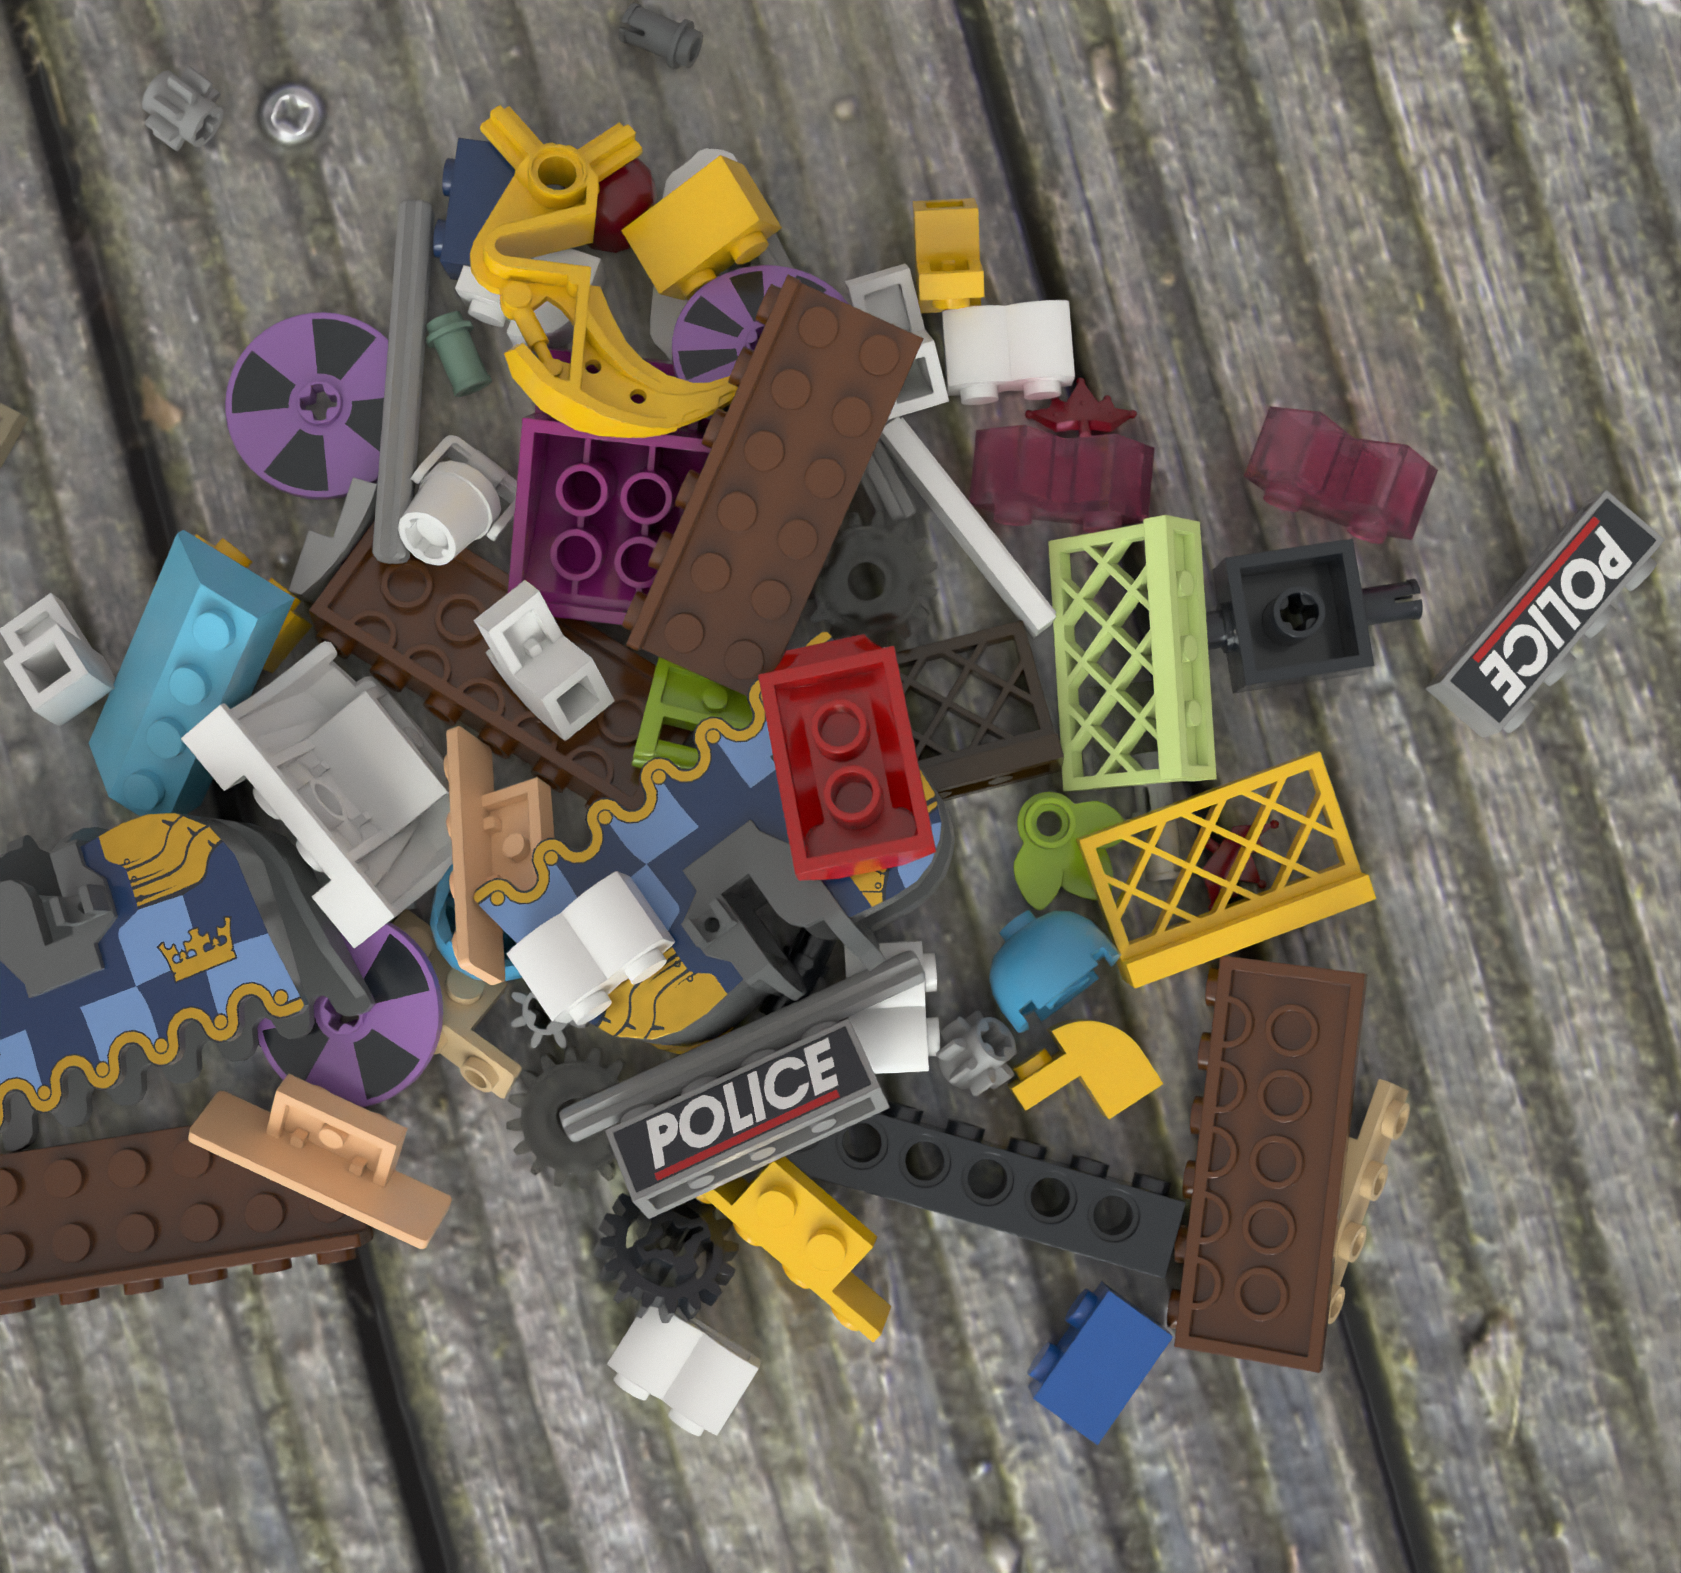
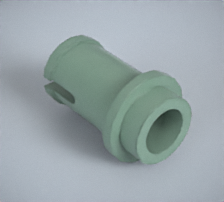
[425,311,492,397]

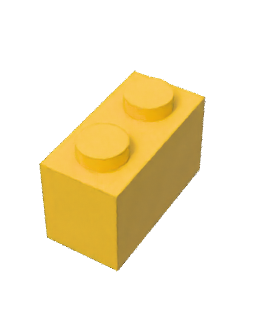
[621,155,782,301]

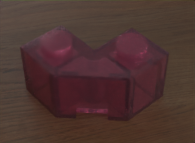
[1244,406,1438,544]
[969,424,1155,533]

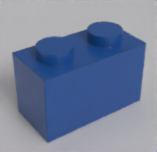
[1027,1281,1173,1445]

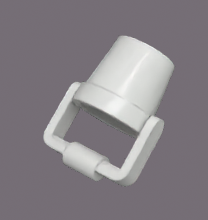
[398,435,517,566]

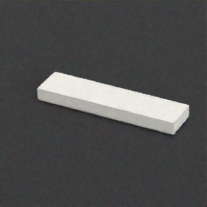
[880,417,1056,639]

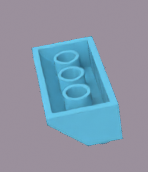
[89,530,295,817]

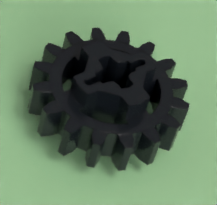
[594,1193,739,1323]

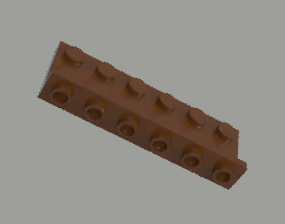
[622,274,924,696]
[309,521,694,810]
[1167,956,1368,1373]
[0,1124,373,1315]

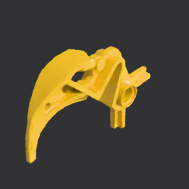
[470,105,738,438]

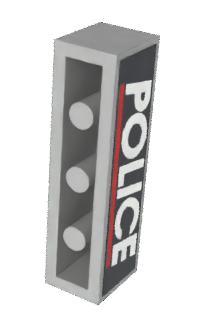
[1425,490,1665,738]
[605,1018,890,1219]

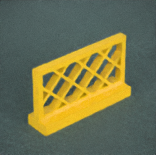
[1076,751,1376,988]

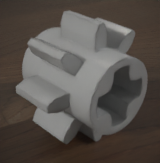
[142,66,223,151]
[511,991,589,1048]
[936,1011,1017,1096]

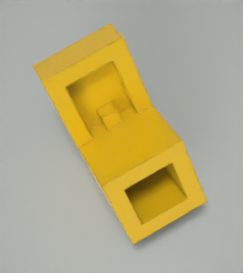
[912,198,984,313]
[1007,1019,1163,1119]

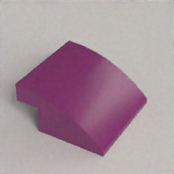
[508,347,711,625]

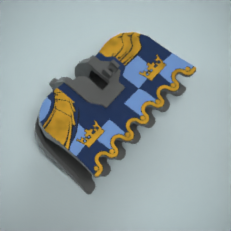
[473,632,955,1047]
[0,813,375,1152]

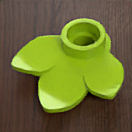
[1013,792,1125,911]

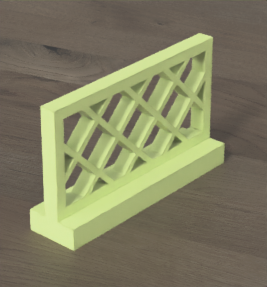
[1048,515,1217,792]

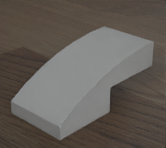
[289,477,377,604]

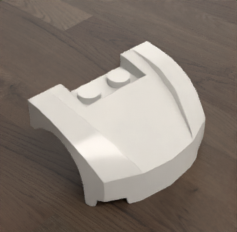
[181,641,453,949]

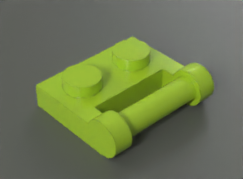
[632,657,753,770]

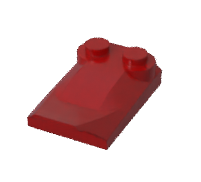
[758,634,937,881]

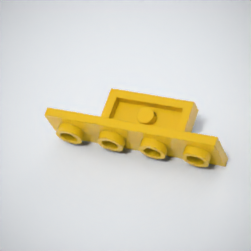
[696,1156,891,1342]

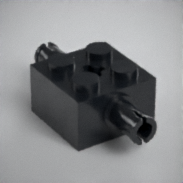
[1206,538,1423,694]

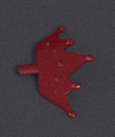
[1024,377,1137,441]
[1202,820,1279,911]

